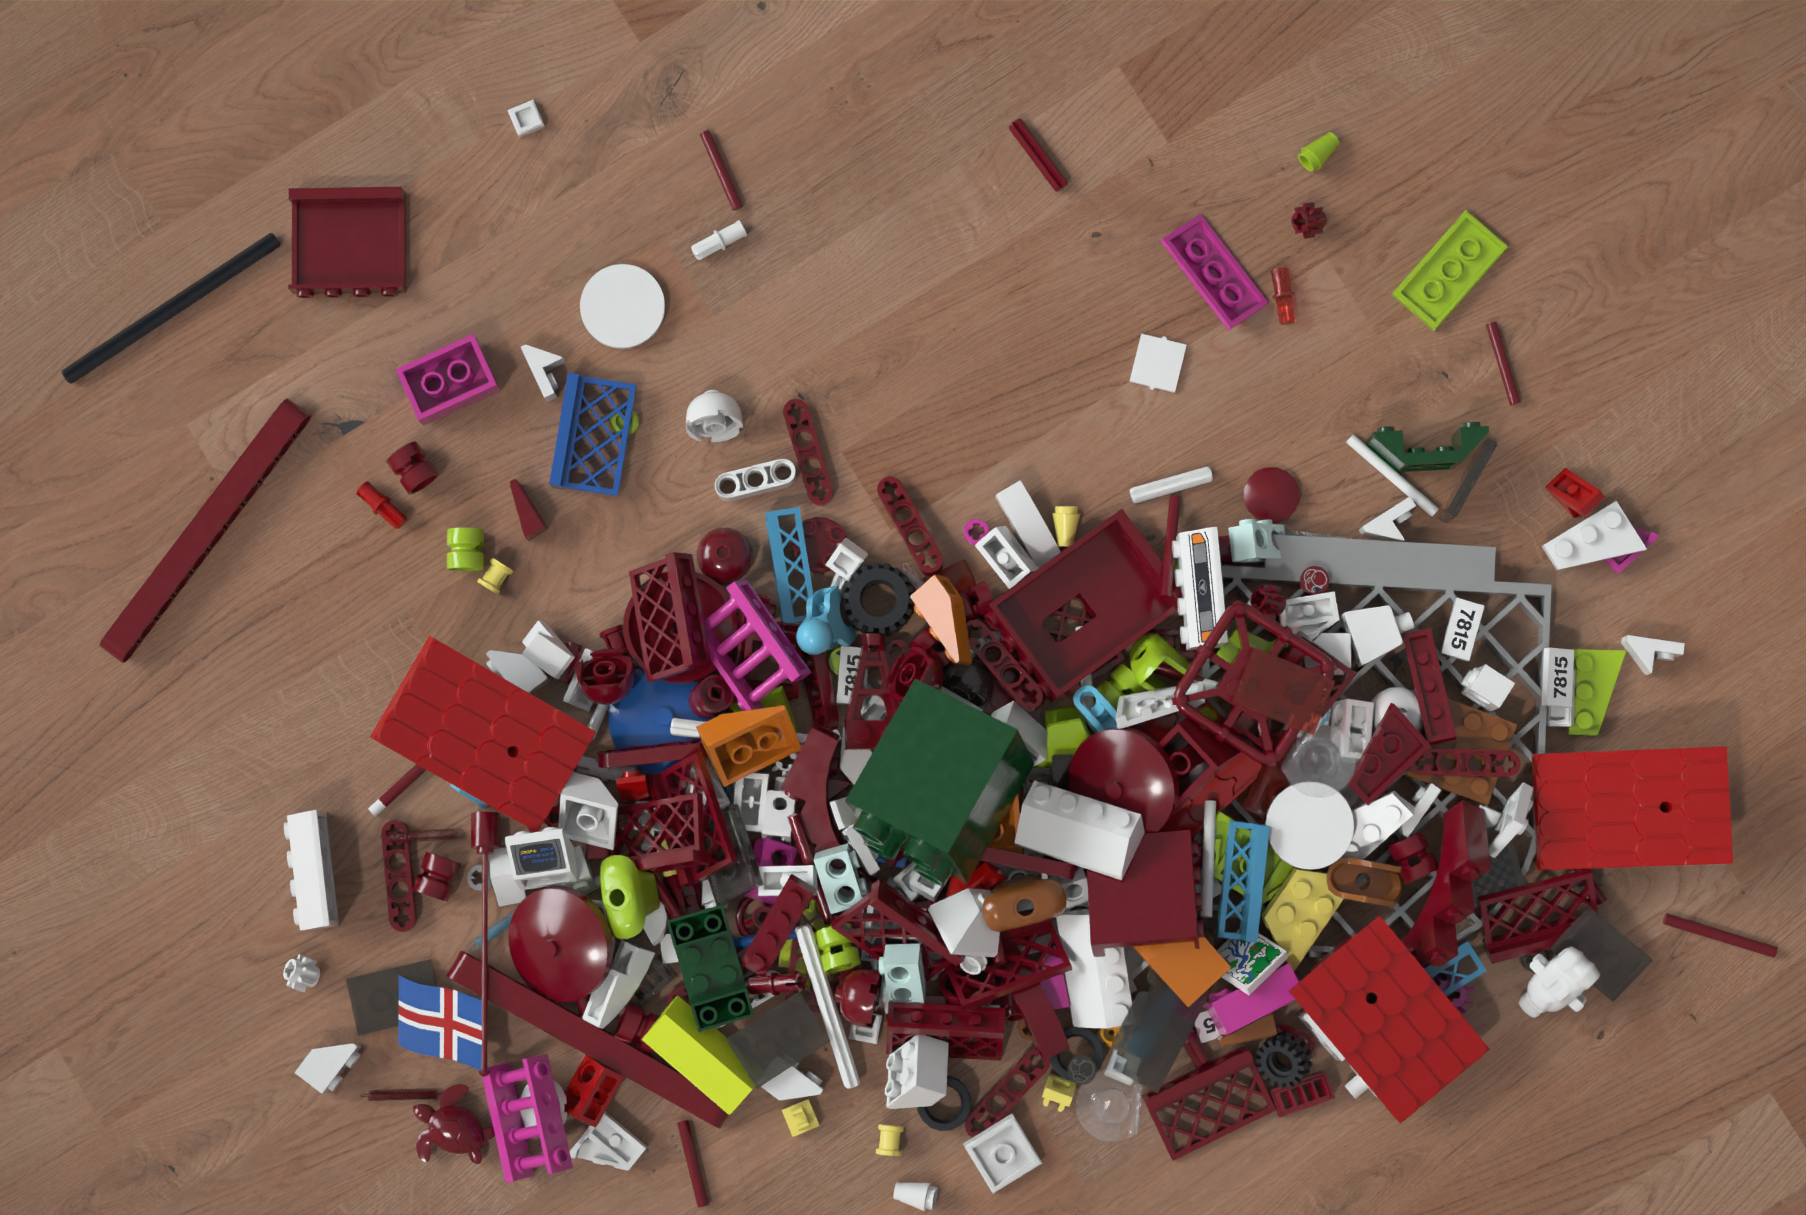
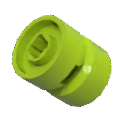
[447,528,484,572]
[1096,663,1147,712]
[815,923,861,973]

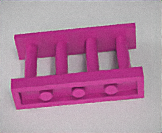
[703,579,812,711]
[482,1053,573,1183]

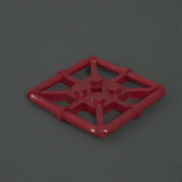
[1171,600,1337,767]

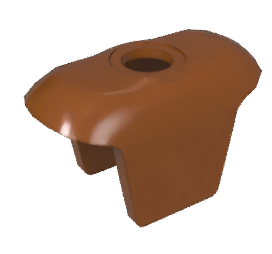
[1327,857,1403,908]
[983,875,1067,932]

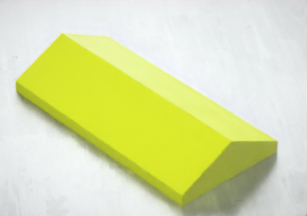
[641,995,764,1115]

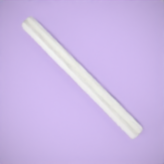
[795,924,860,1089]

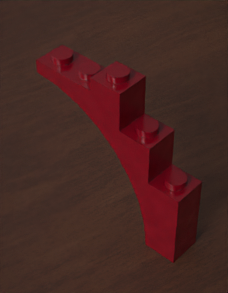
[781,722,878,896]
[1401,801,1491,967]

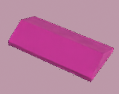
[1160,214,1269,331]

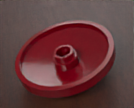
[623,571,738,684]
[1068,727,1179,834]
[508,886,613,1002]

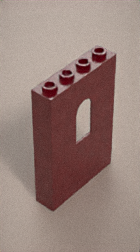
[983,509,1182,703]

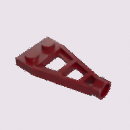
[844,633,899,750]

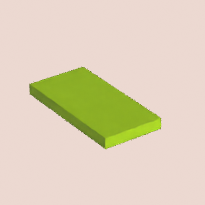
[1391,210,1509,331]

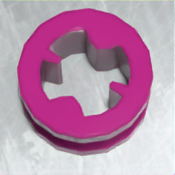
[963,519,989,546]

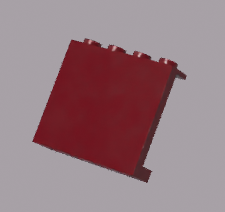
[288,187,406,298]
[1087,830,1204,957]

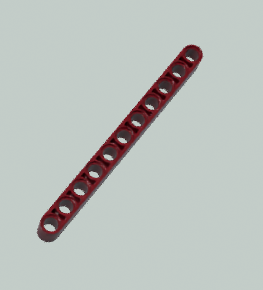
[99,398,311,663]
[446,950,728,1129]

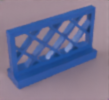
[549,373,637,497]

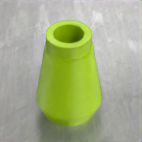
[1298,132,1340,172]

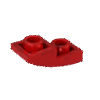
[616,771,652,804]

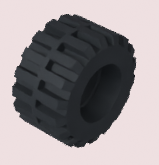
[843,563,914,636]

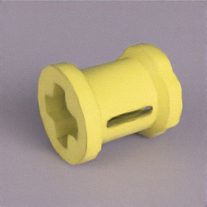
[477,558,513,595]
[876,1124,904,1156]

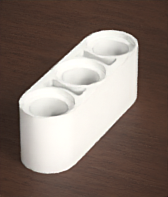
[715,459,796,502]

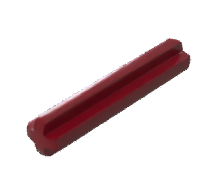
[1009,118,1068,192]

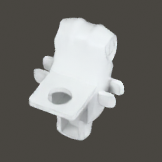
[1519,946,1600,1018]

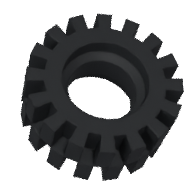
[1256,1031,1313,1089]

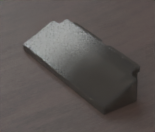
[1112,917,1229,1094]

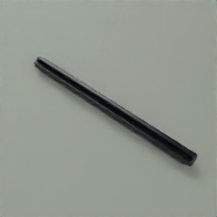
[62,233,280,384]

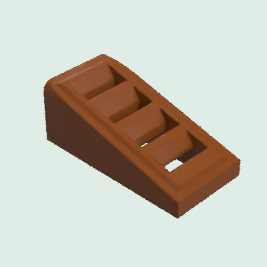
[1216,1012,1277,1047]

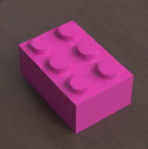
[395,334,501,426]
[1204,963,1299,1035]

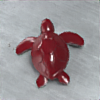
[413,1084,495,1164]

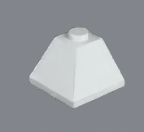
[558,772,618,850]
[928,888,1000,957]

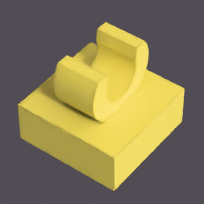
[1042,1073,1077,1112]
[782,1099,820,1137]

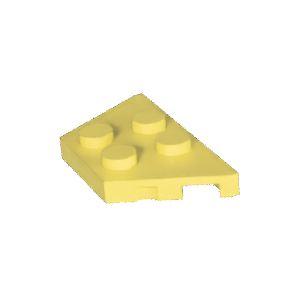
[1261,868,1344,972]

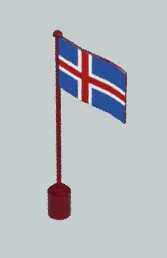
[398,811,500,1077]

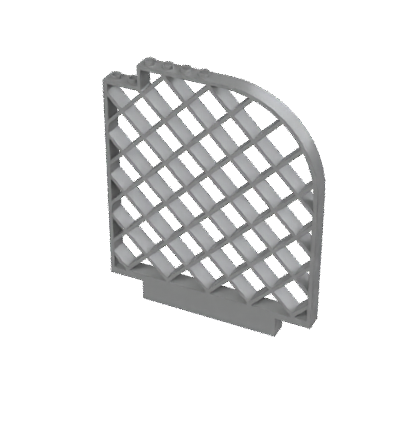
[1192,534,1552,958]

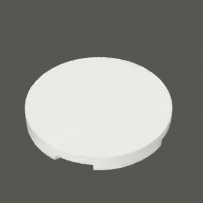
[580,264,665,349]
[1265,782,1354,869]

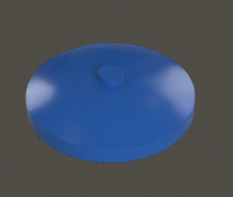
[608,667,723,775]

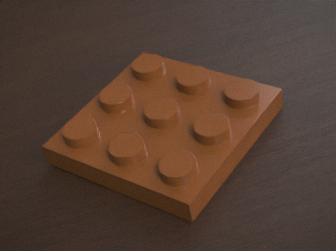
[1405,698,1517,806]

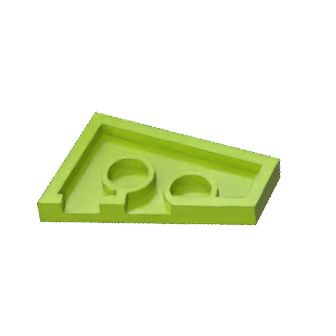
[1567,649,1627,736]

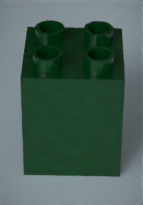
[845,679,1034,887]

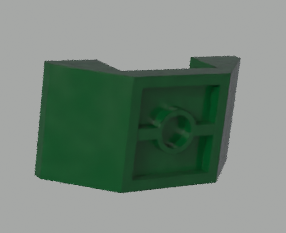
[1366,422,1489,472]
[666,904,754,1032]

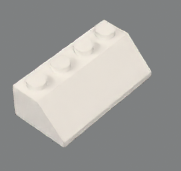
[1015,781,1145,880]
[284,810,339,931]
[1056,908,1135,1028]

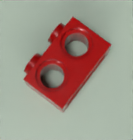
[564,1055,624,1128]

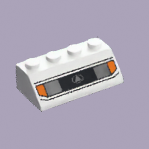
[1172,527,1228,650]

